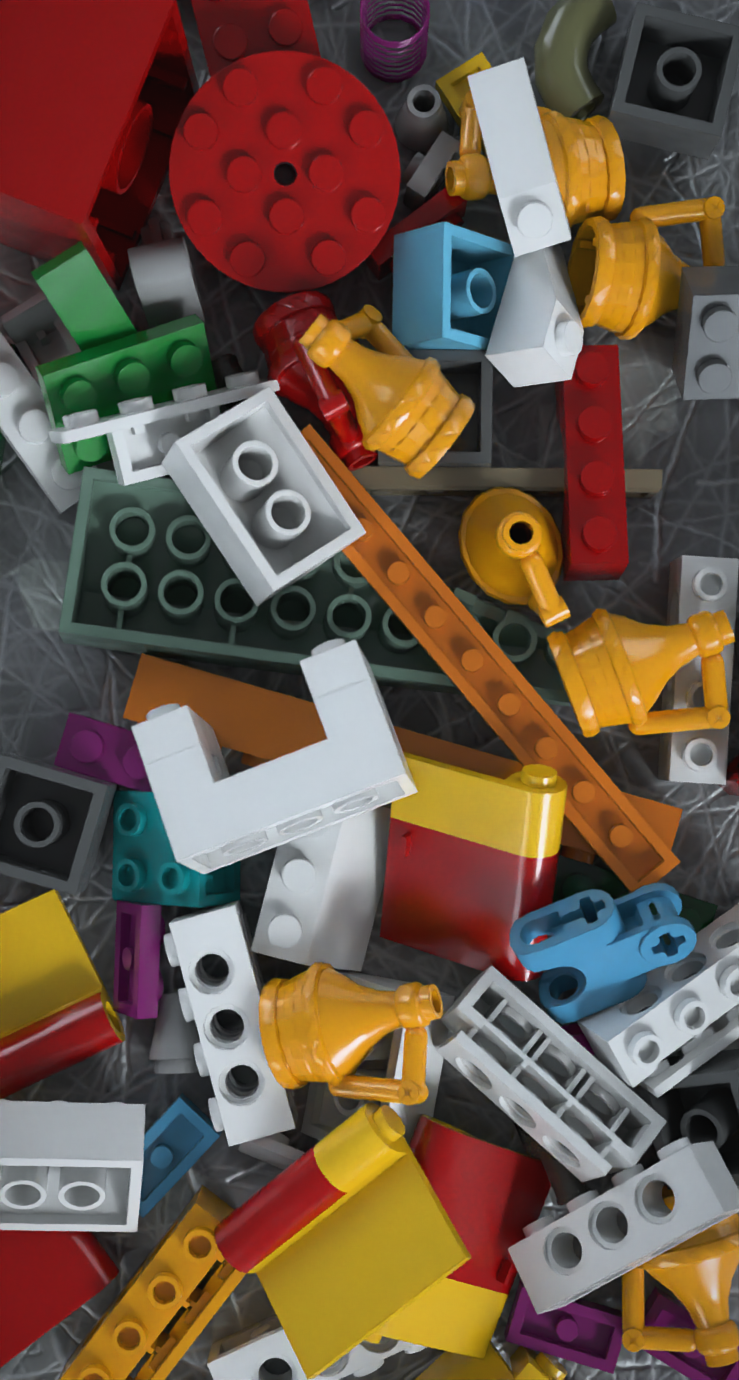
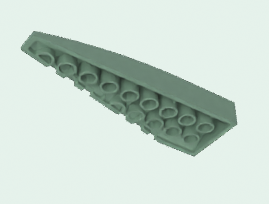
[58,466,571,706]

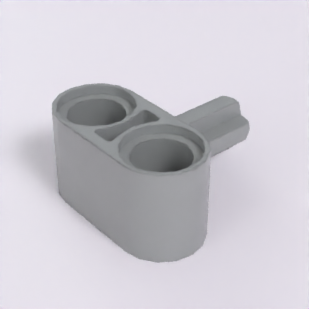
[127,217,206,328]

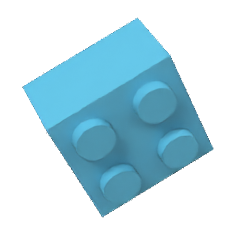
[392,221,514,350]

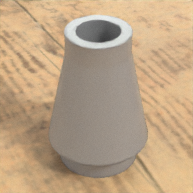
[395,84,449,152]
[149,993,200,1074]

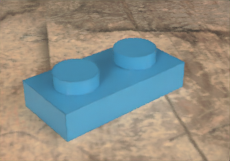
[139,1093,222,1218]

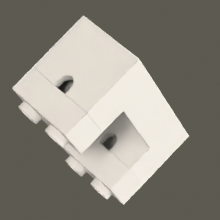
[131,639,418,874]

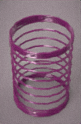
[360,0,430,83]

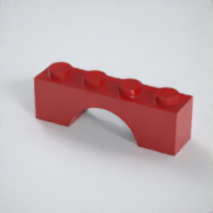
[555,345,629,581]

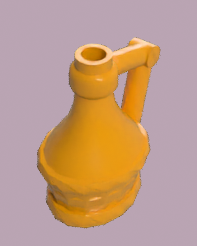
[445,90,626,228]
[567,196,725,340]
[298,304,475,479]
[458,487,571,628]
[546,608,735,737]
[259,962,443,1105]
[621,1185,739,1368]

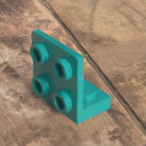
[112,791,241,908]

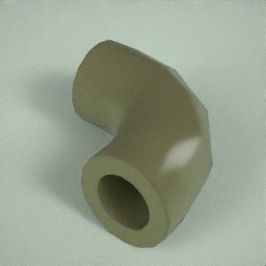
[534,0,617,120]

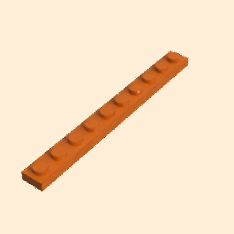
[300,424,681,893]

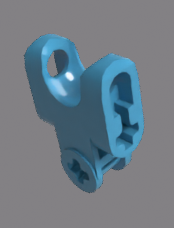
[509,883,697,1024]

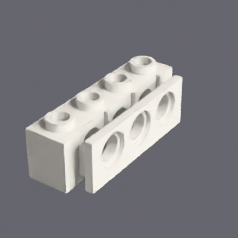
[164,900,298,1147]
[577,903,739,1098]
[436,965,667,1182]

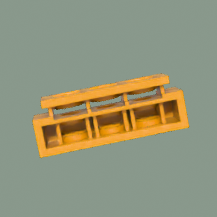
[58,1185,246,1380]

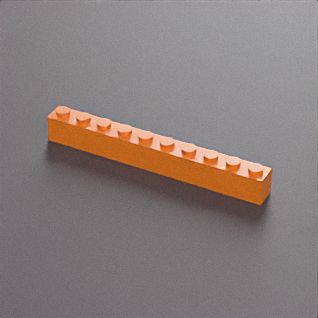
[123,653,683,865]

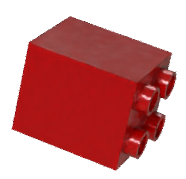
[0,0,199,291]

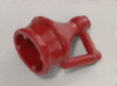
[253,291,378,471]

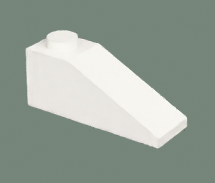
[467,57,571,257]
[485,244,584,388]

